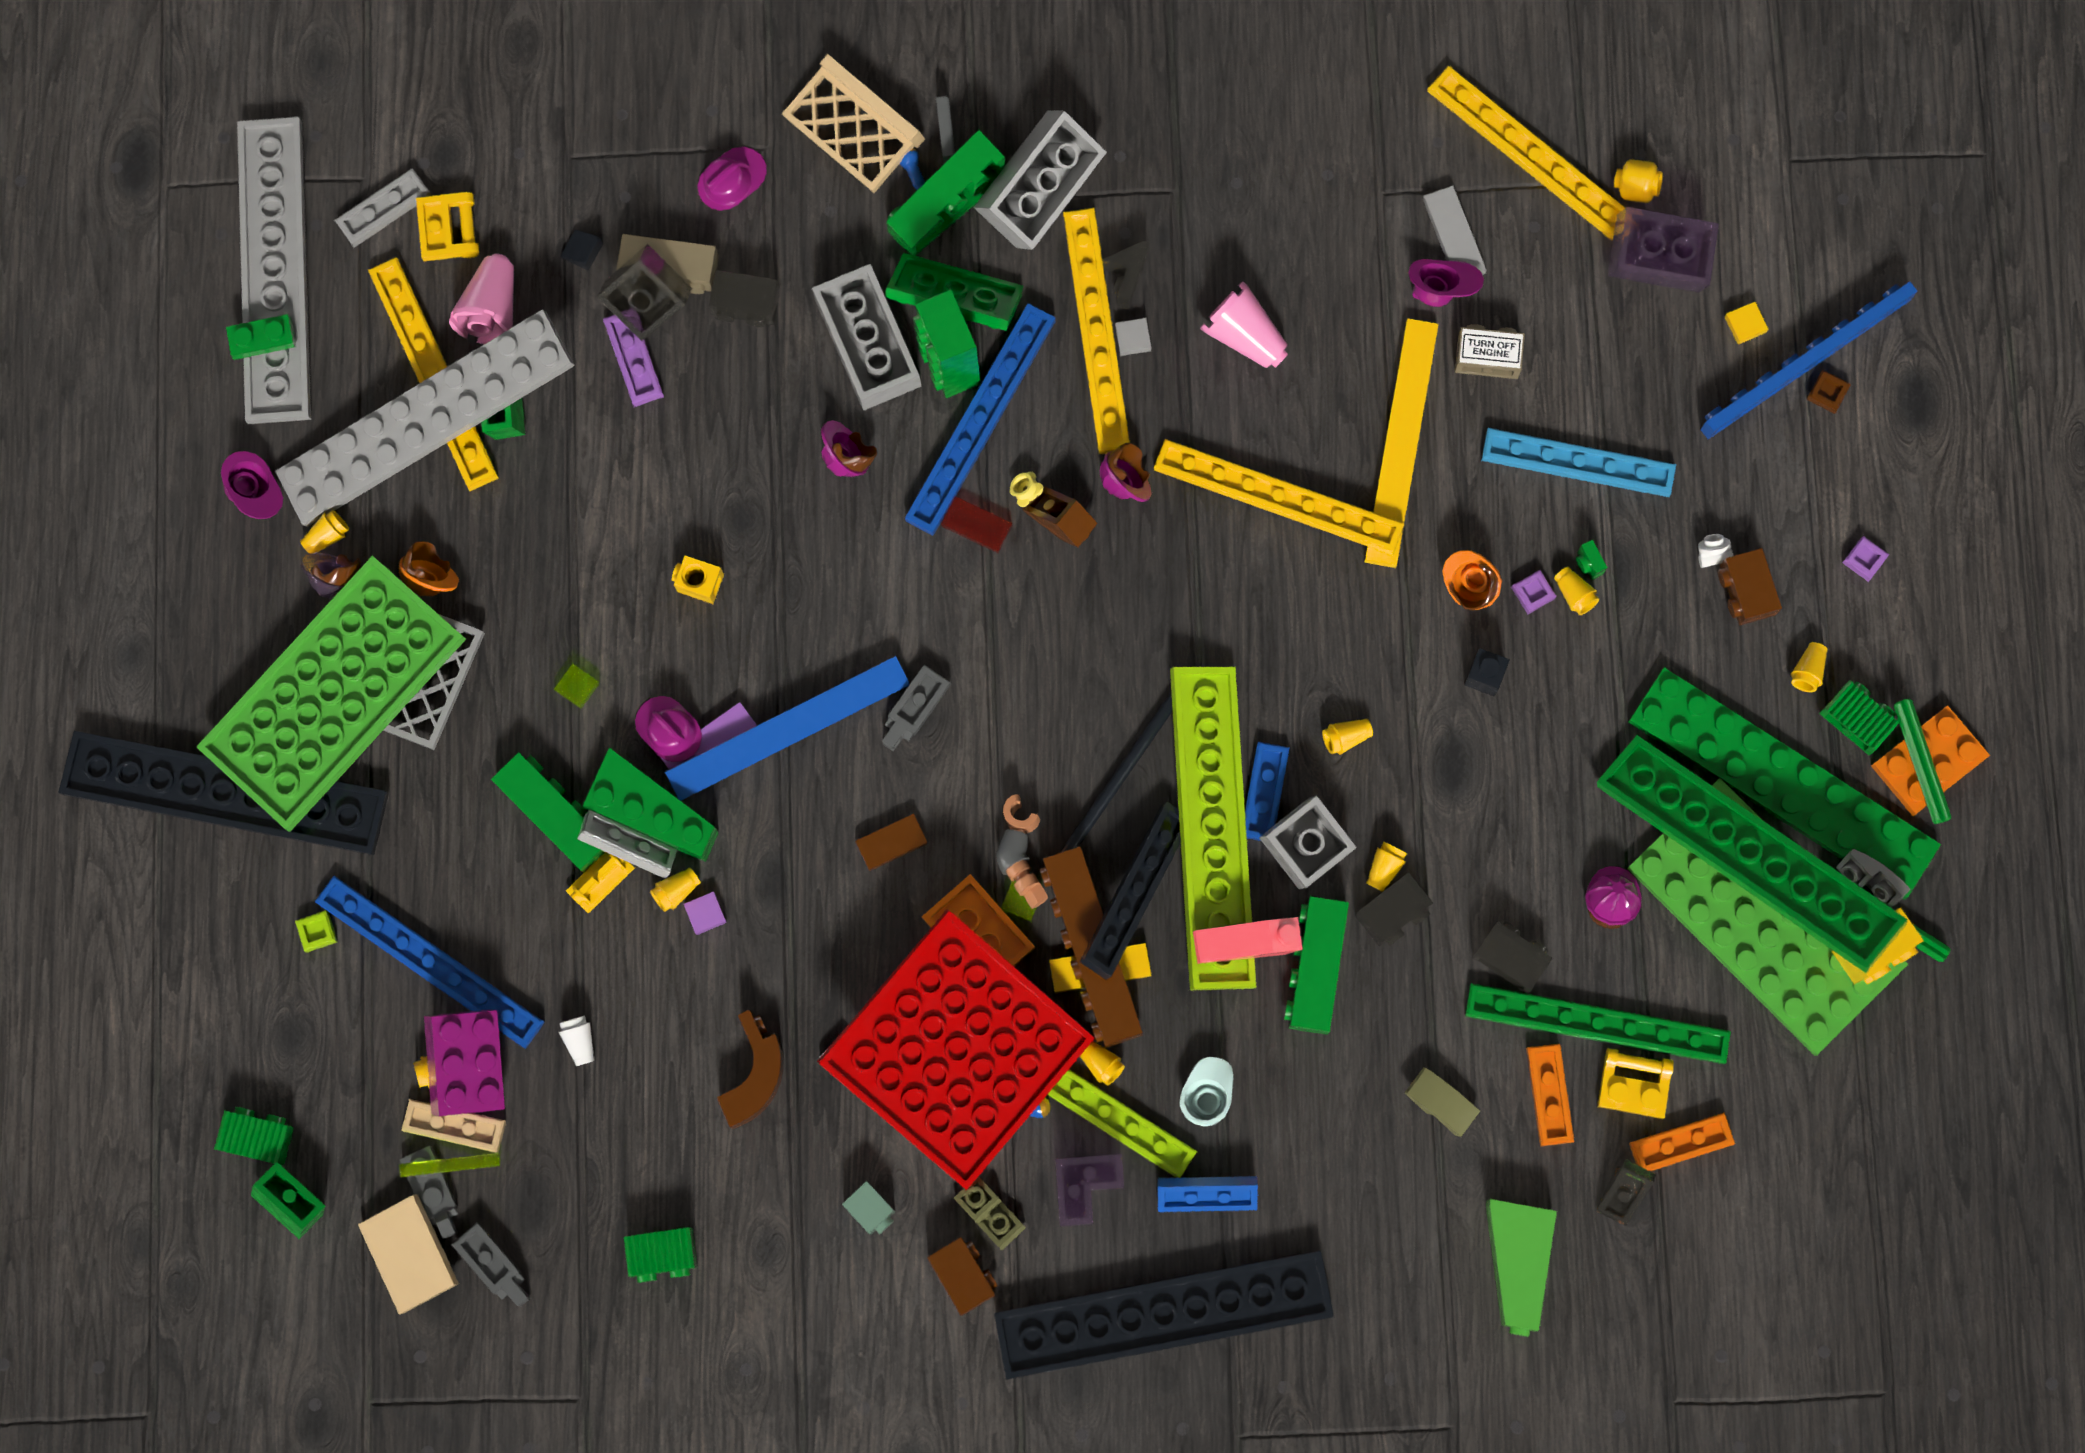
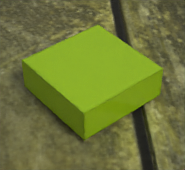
[295,910,338,952]

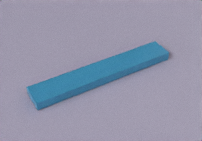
[1481,428,1676,497]

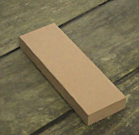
[401,1099,506,1153]

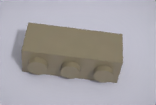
[616,234,719,294]

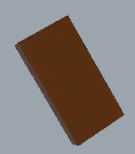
[855,813,928,871]

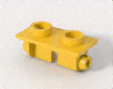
[566,852,635,914]

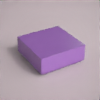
[1842,536,1889,582]
[1511,570,1557,614]
[684,892,727,935]

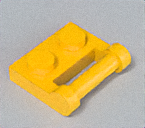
[416,192,479,261]
[1597,1048,1674,1119]

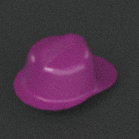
[698,147,767,211]
[1408,259,1484,307]
[221,451,283,519]
[635,696,702,762]

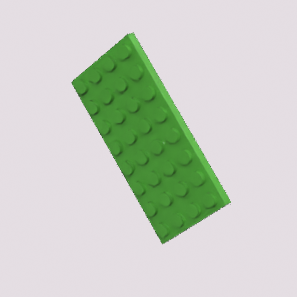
[197,556,466,832]
[1627,778,1908,1056]

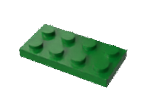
[885,253,1023,331]

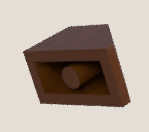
[1022,486,1098,547]

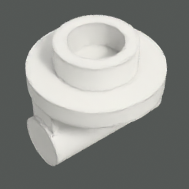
[1698,534,1733,568]

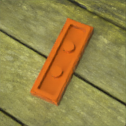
[1526,1044,1574,1146]
[1629,1113,1735,1174]

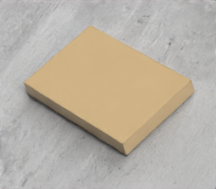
[358,1194,459,1314]

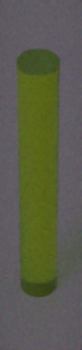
[399,1153,500,1177]

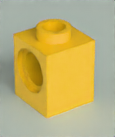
[672,556,724,604]

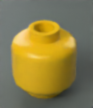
[1614,159,1663,203]

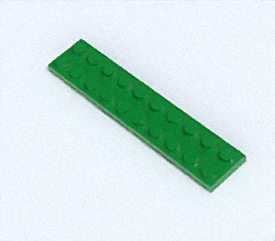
[1628,667,1941,900]
[1597,735,1908,974]

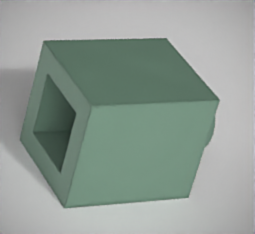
[842,1181,895,1235]

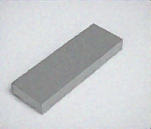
[335,168,432,247]
[1423,186,1487,275]
[577,810,677,879]

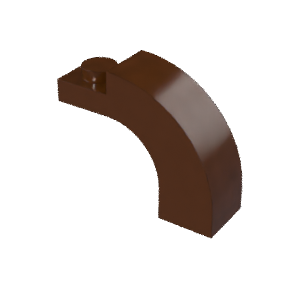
[716,1009,784,1129]

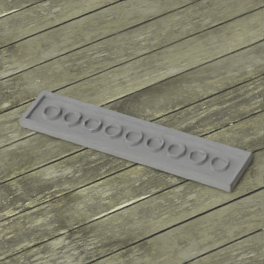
[237,117,311,424]
[275,309,575,527]

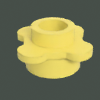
[1010,472,1044,507]

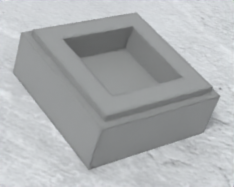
[1115,318,1151,356]

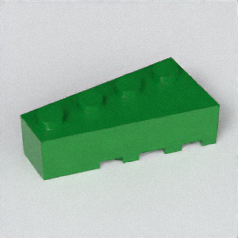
[886,130,1005,256]
[583,748,719,862]

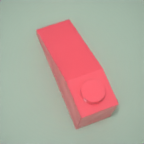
[1193,917,1303,964]

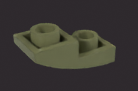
[1405,1067,1480,1137]
[954,1176,1026,1250]

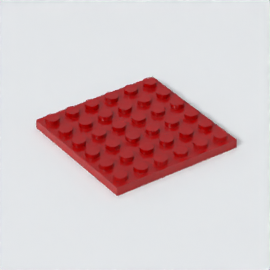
[817,909,1095,1190]

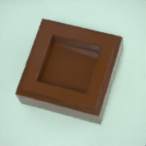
[1806,370,1851,414]

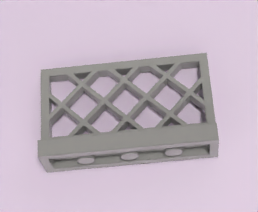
[383,614,485,750]

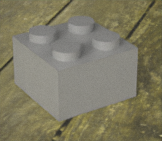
[1259,796,1357,889]

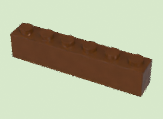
[1039,847,1143,1048]

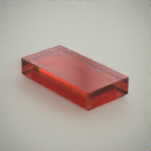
[941,496,1012,554]

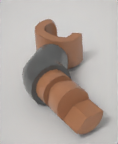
[996,794,1048,909]

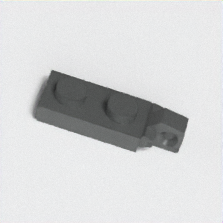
[882,664,951,752]
[400,1146,458,1239]
[452,1222,530,1307]

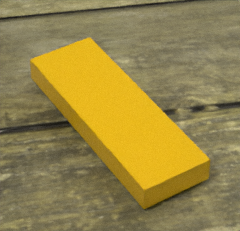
[1049,943,1151,993]

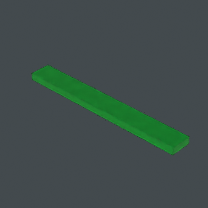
[1465,983,1731,1064]

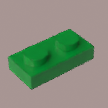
[226,314,296,360]

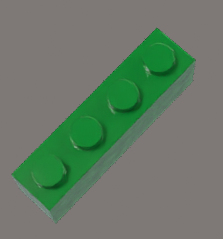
[491,752,605,873]
[1284,896,1349,1035]

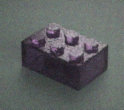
[1608,207,1719,293]

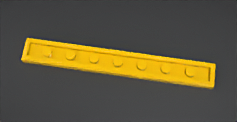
[1428,65,1641,247]
[1063,208,1130,454]
[368,257,499,491]
[1364,318,1438,568]
[1154,439,1404,555]

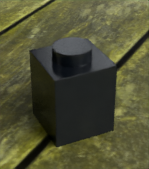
[1464,648,1510,696]

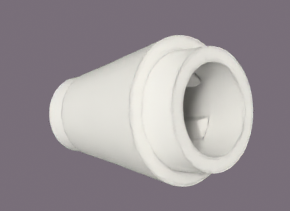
[559,1015,595,1066]

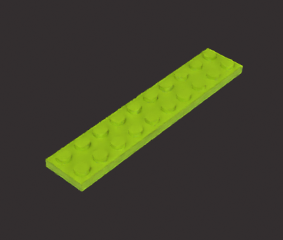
[1170,667,1256,990]

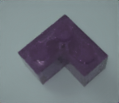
[1055,1154,1124,1228]

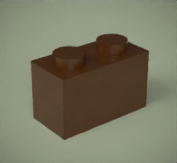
[1718,548,1782,626]
[927,1237,998,1316]

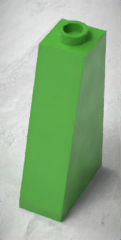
[1486,1199,1557,1337]

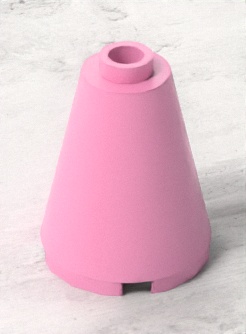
[449,254,514,344]
[1200,282,1288,368]

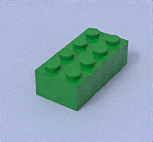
[913,290,981,398]

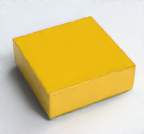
[1725,302,1769,344]

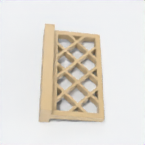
[782,54,925,193]

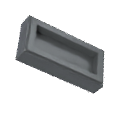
[936,96,955,164]

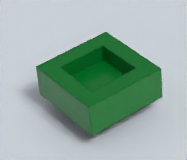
[1576,540,1607,580]

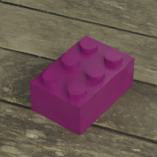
[424,1009,505,1116]

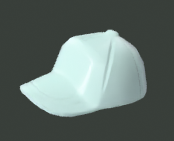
[1180,1057,1233,1126]

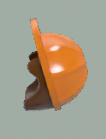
[399,541,459,596]
[1442,550,1502,610]

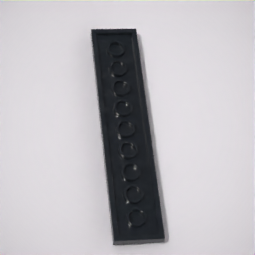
[58,731,389,856]
[994,1251,1334,1380]

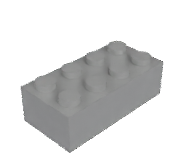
[973,110,1107,250]
[812,264,921,411]

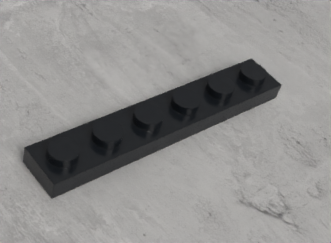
[1079,801,1181,980]

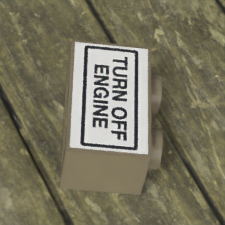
[1455,324,1525,379]

